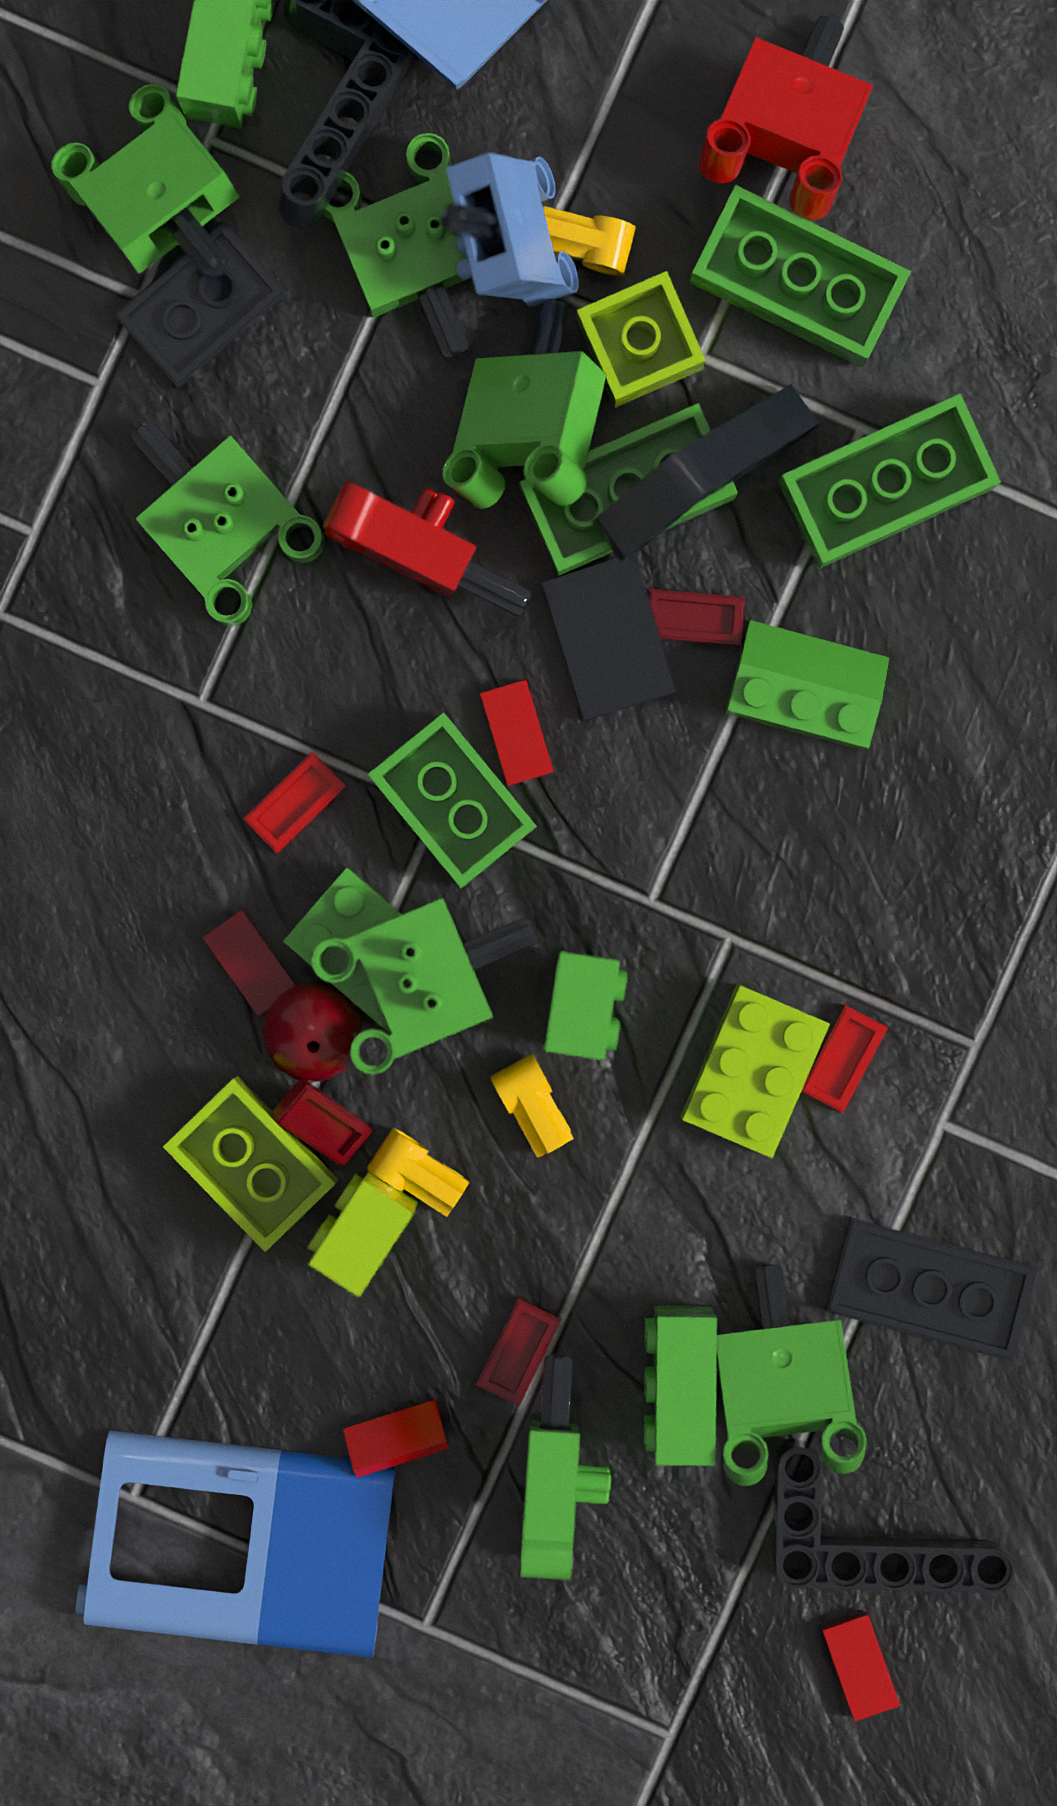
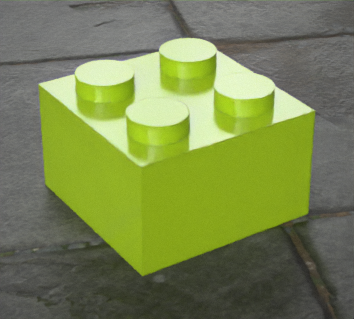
[576,271,706,408]

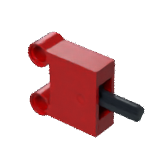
[698,14,873,220]
[323,481,531,616]

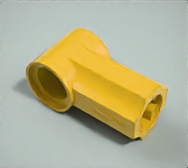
[543,206,636,276]
[490,1054,574,1158]
[366,1128,470,1217]

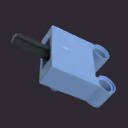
[440,153,579,307]

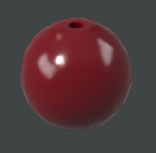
[262,982,363,1083]

